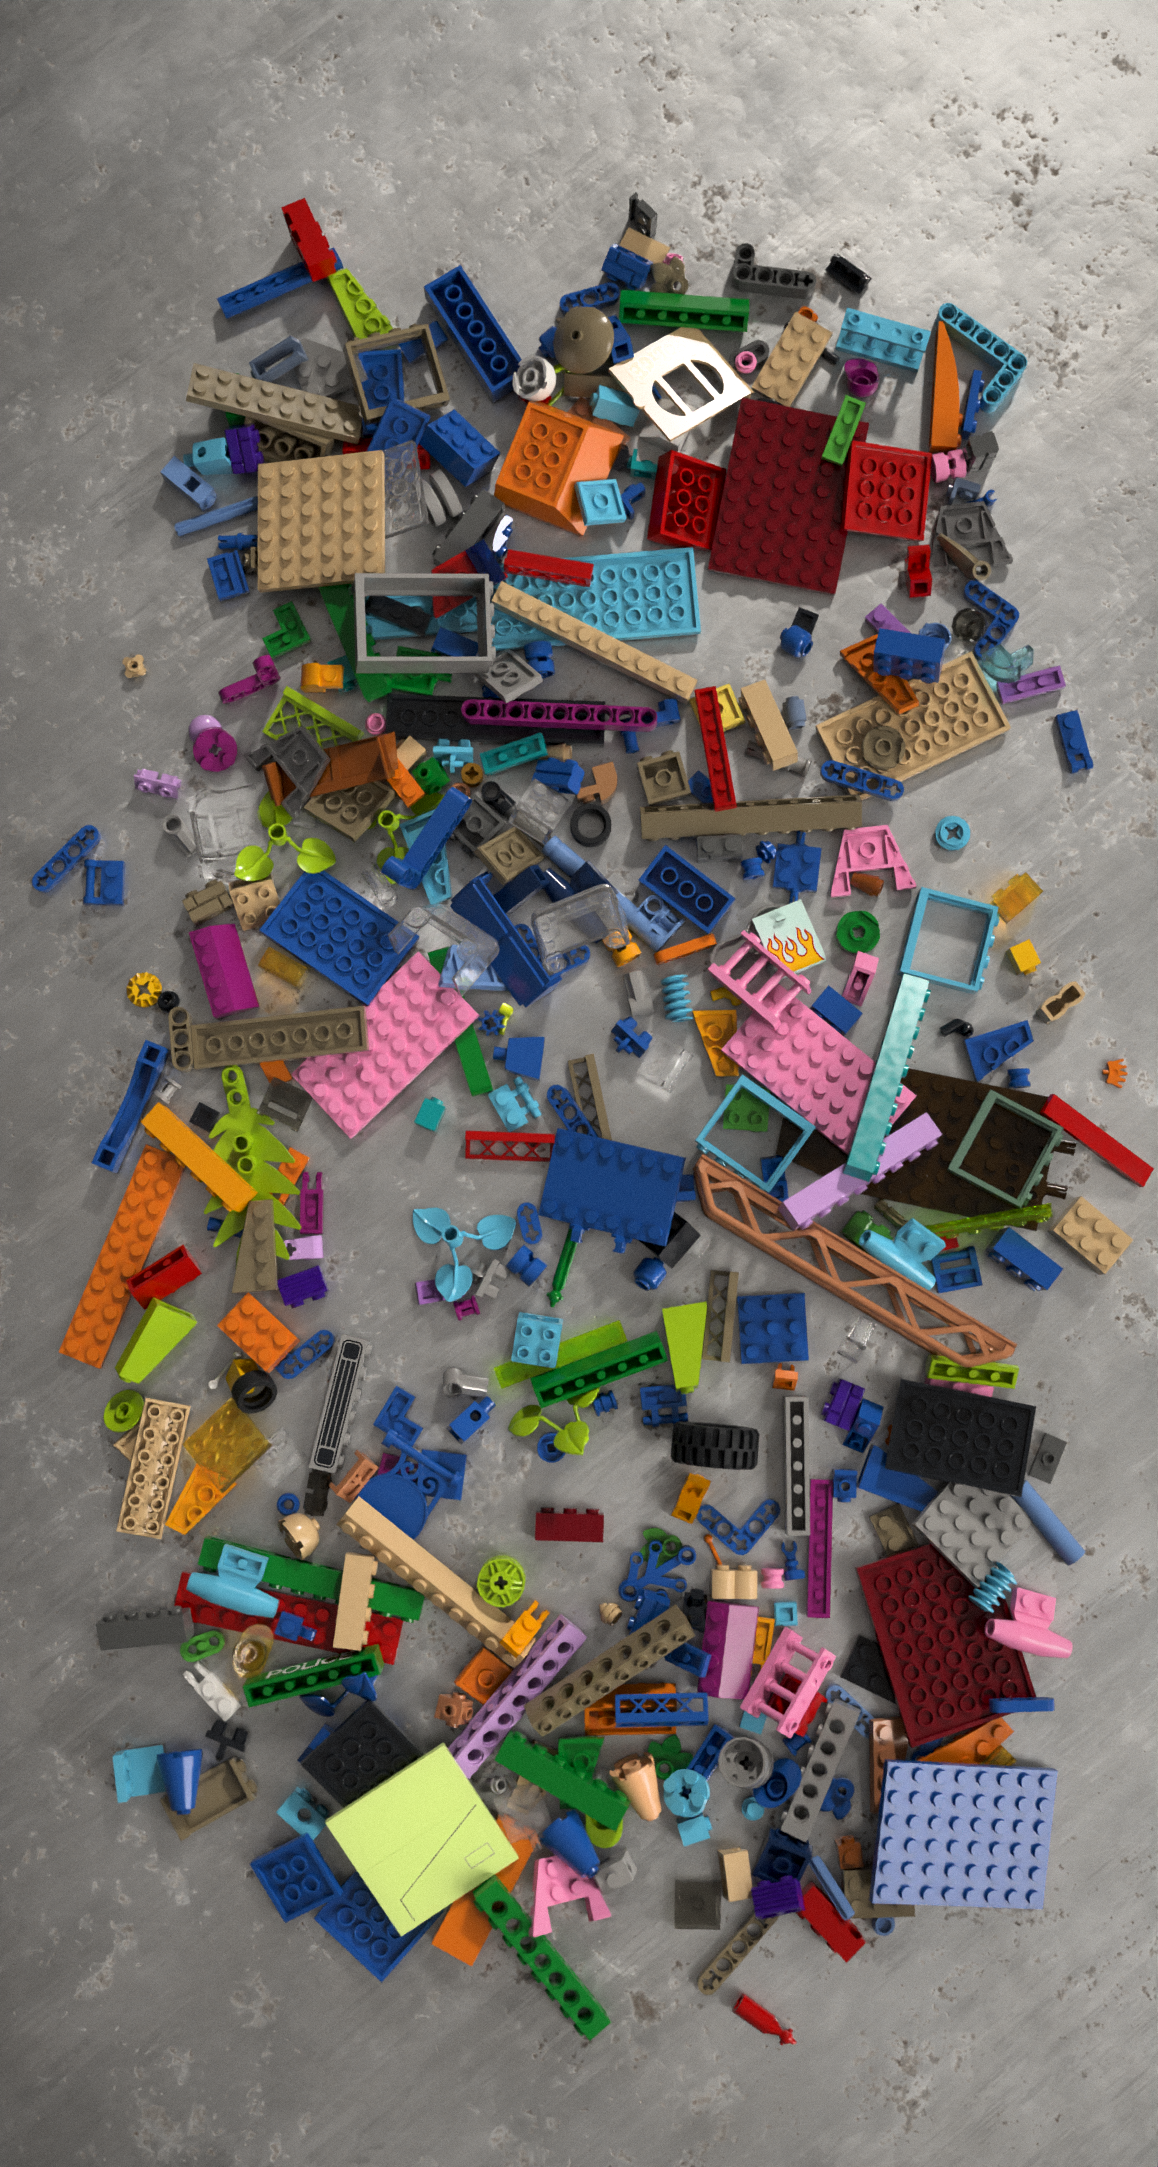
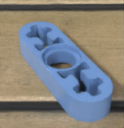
[825,1684,875,1739]

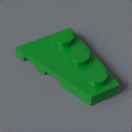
[558,1736,604,1809]

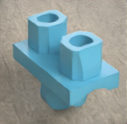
[433,739,473,773]

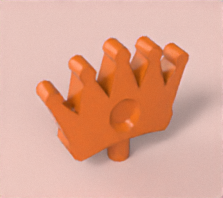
[1102,1059,1128,1088]

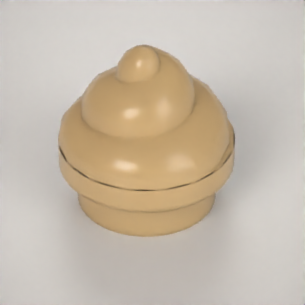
[599,1603,623,1626]

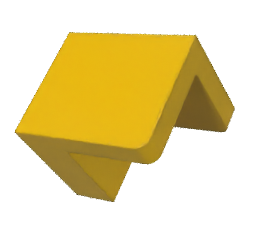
[225,1359,259,1394]

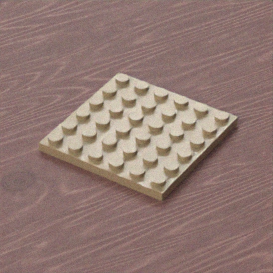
[258,450,385,593]

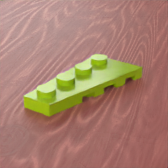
[327,268,394,351]

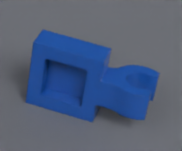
[274,1611,317,1641]

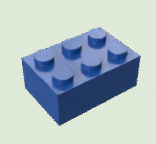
[419,409,500,487]
[873,628,946,683]
[985,1227,1063,1291]

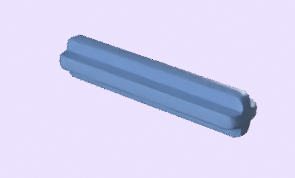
[809,1856,855,1920]

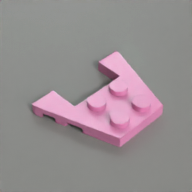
[830,825,916,898]
[529,1855,611,1937]

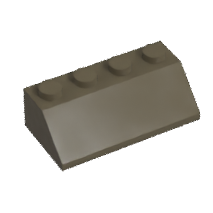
[244,417,335,463]

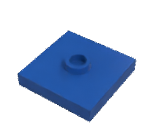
[418,1449,467,1500]

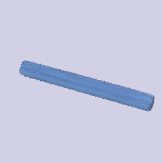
[174,496,258,536]

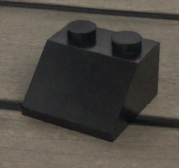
[638,1212,701,1269]

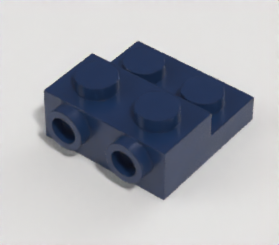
[752,1828,813,1883]

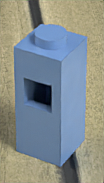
[160,456,217,512]

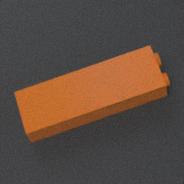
[431,1813,539,1966]

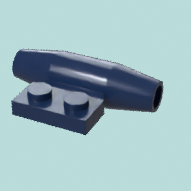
[543,860,619,944]

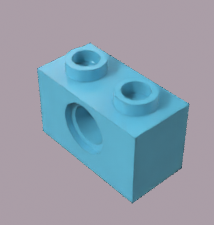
[276,1787,330,1840]

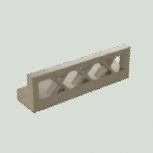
[568,1054,612,1140]
[702,1270,739,1362]

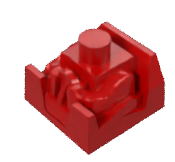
[767,1673,828,1737]

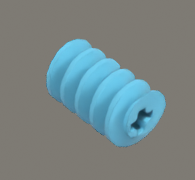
[661,975,693,1022]
[968,1562,1017,1613]

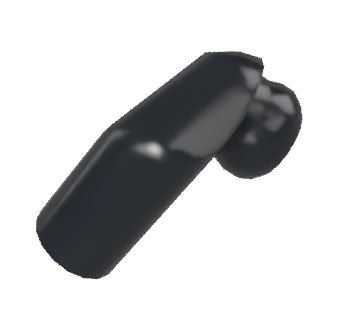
[939,1019,974,1037]

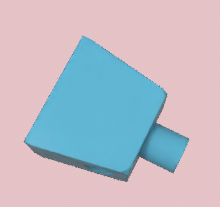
[183,437,233,475]

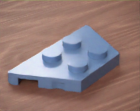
[438,945,509,991]

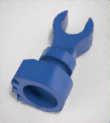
[781,1541,805,1581]

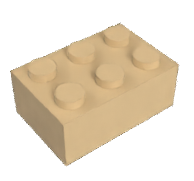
[1048,1196,1133,1275]

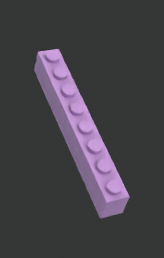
[778,1112,942,1231]

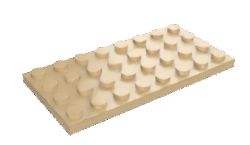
[815,651,1011,801]

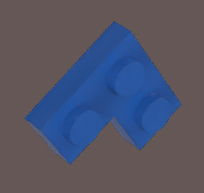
[373,1385,423,1447]

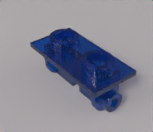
[465,539,506,586]

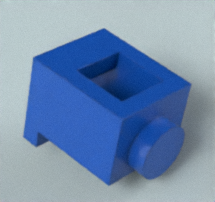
[832,1469,857,1502]

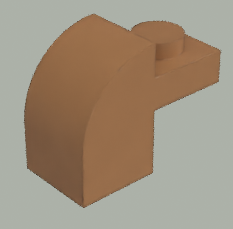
[576,762,617,805]

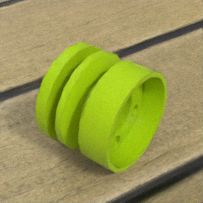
[477,1555,526,1607]

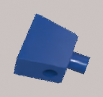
[493,1037,545,1081]
[446,1396,496,1444]

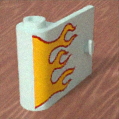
[752,899,826,980]

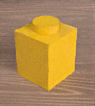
[1006,939,1041,976]

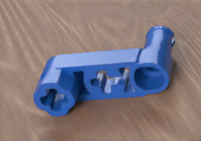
[620,699,681,754]

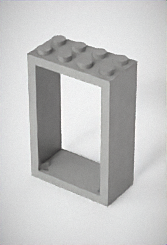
[353,573,496,673]

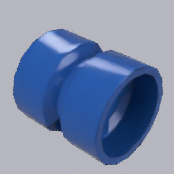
[524,641,555,679]
[505,1245,548,1287]
[537,1432,565,1463]

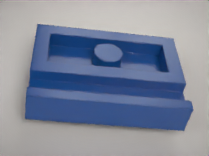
[207,550,250,601]

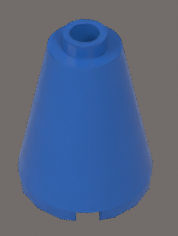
[156,1749,203,1815]
[539,1810,600,1879]

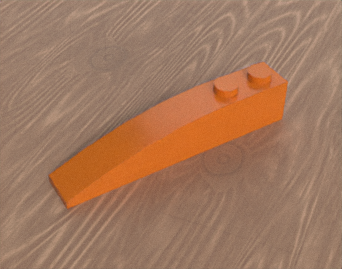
[928,321,963,455]

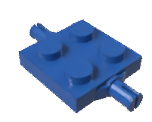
[773,831,822,904]

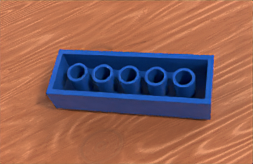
[424,265,522,402]

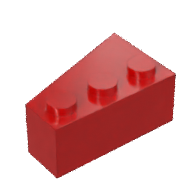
[281,198,337,282]
[795,1880,866,1963]

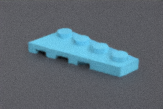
[399,809,453,906]

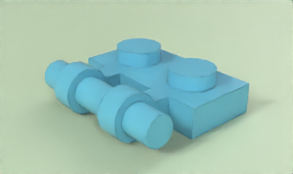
[488,1076,542,1132]

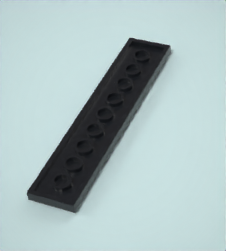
[386,694,605,746]

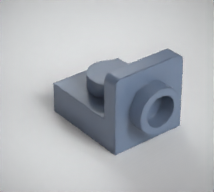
[945,477,981,505]

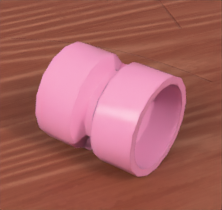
[930,449,966,483]

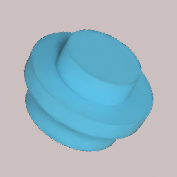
[741,1796,765,1821]

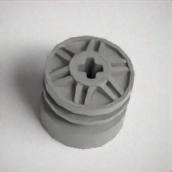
[718,1737,774,1789]

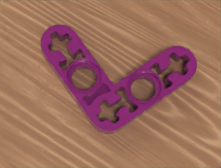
[218,655,281,704]

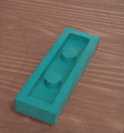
[480,732,548,776]

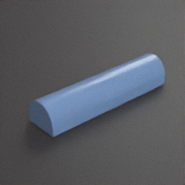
[1010,1479,1085,1566]

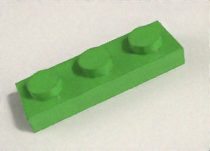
[821,395,866,466]

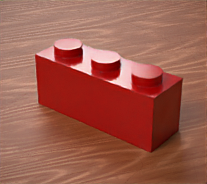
[126,1244,202,1310]

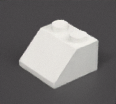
[639,399,697,452]

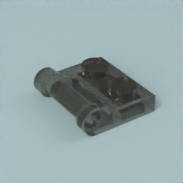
[256,1077,313,1132]

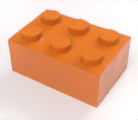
[217,1292,300,1374]

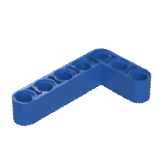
[381,787,472,890]

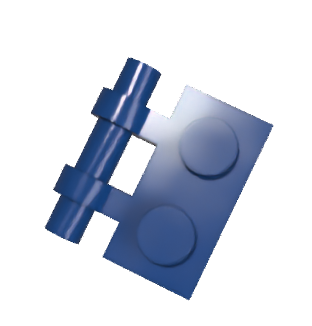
[640,1384,688,1427]

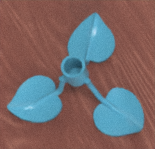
[413,1208,516,1302]

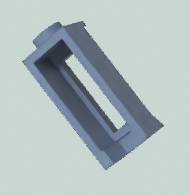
[249,336,308,382]

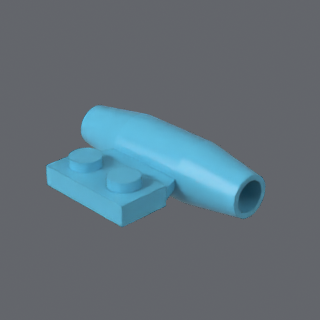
[859,1218,946,1291]
[186,1544,280,1618]

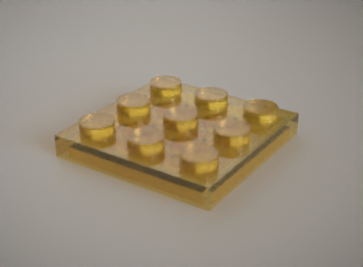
[182,1397,273,1493]

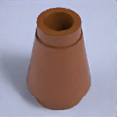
[850,872,884,897]

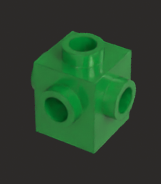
[411,757,451,795]

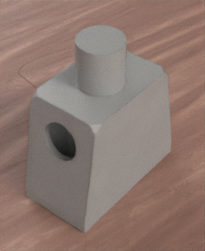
[592,1848,637,1895]

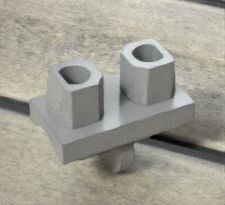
[470,1259,509,1300]

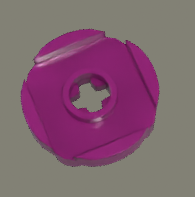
[193,727,237,772]

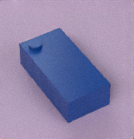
[638,845,736,934]

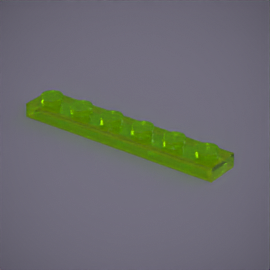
[924,1203,1053,1239]
[494,1320,628,1389]

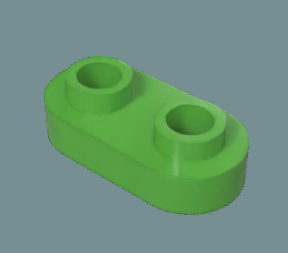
[180,1629,226,1662]

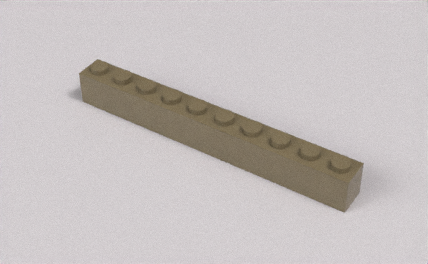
[640,795,862,841]

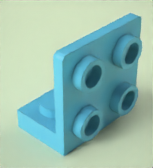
[511,1312,563,1368]
[112,1745,166,1803]

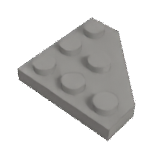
[288,338,368,398]

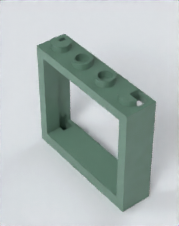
[946,1089,1064,1209]

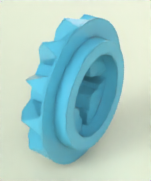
[935,816,970,851]

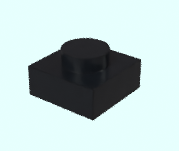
[611,443,630,471]
[792,607,819,634]
[189,1102,220,1132]

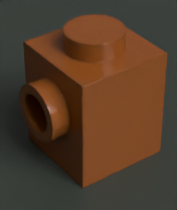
[835,1835,864,1869]

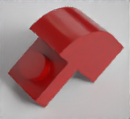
[904,545,932,598]

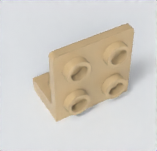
[229,872,280,931]

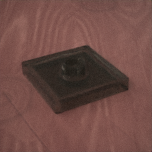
[674,1880,721,1930]

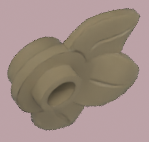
[649,256,689,294]

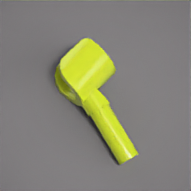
[498,1003,513,1035]

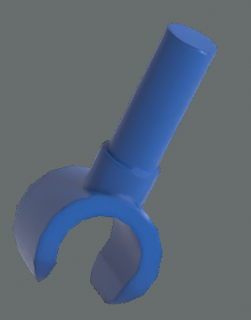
[965,490,997,506]

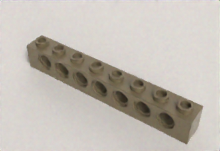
[524,1604,695,1737]

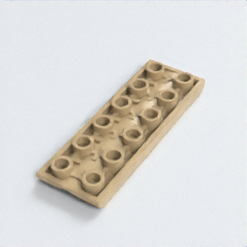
[116,1398,191,1539]

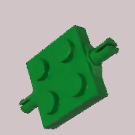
[390,646,453,695]

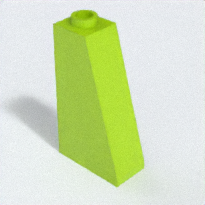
[115,1297,197,1384]
[662,1301,707,1394]

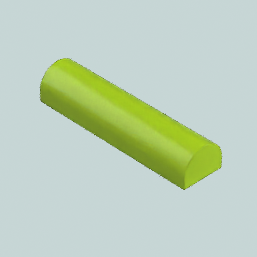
[925,1354,1019,1389]

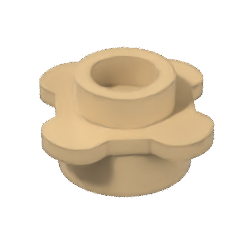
[122,655,146,678]

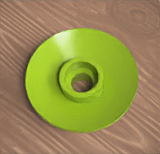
[104,1390,144,1433]

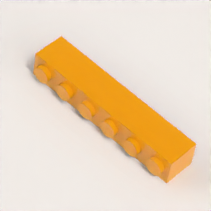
[141,1102,258,1213]

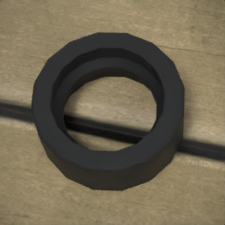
[570,804,611,847]
[231,1370,278,1414]

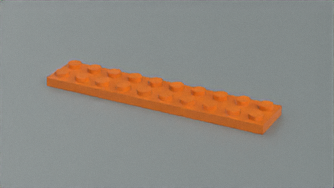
[59,1144,186,1369]

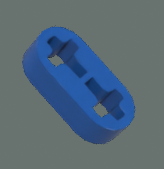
[517,1202,542,1244]

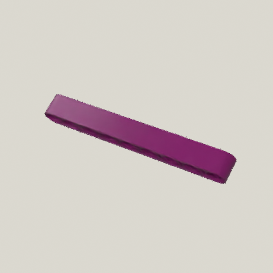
[461,699,657,732]

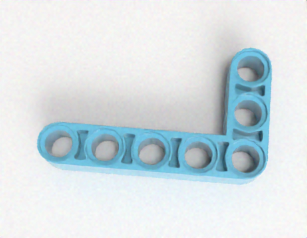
[935,303,1027,413]

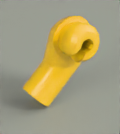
[710,987,742,1006]

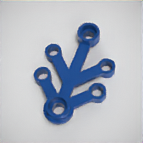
[618,1539,696,1602]

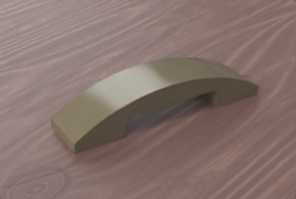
[564,372,627,398]

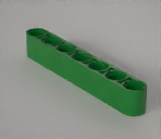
[428,946,493,1097]

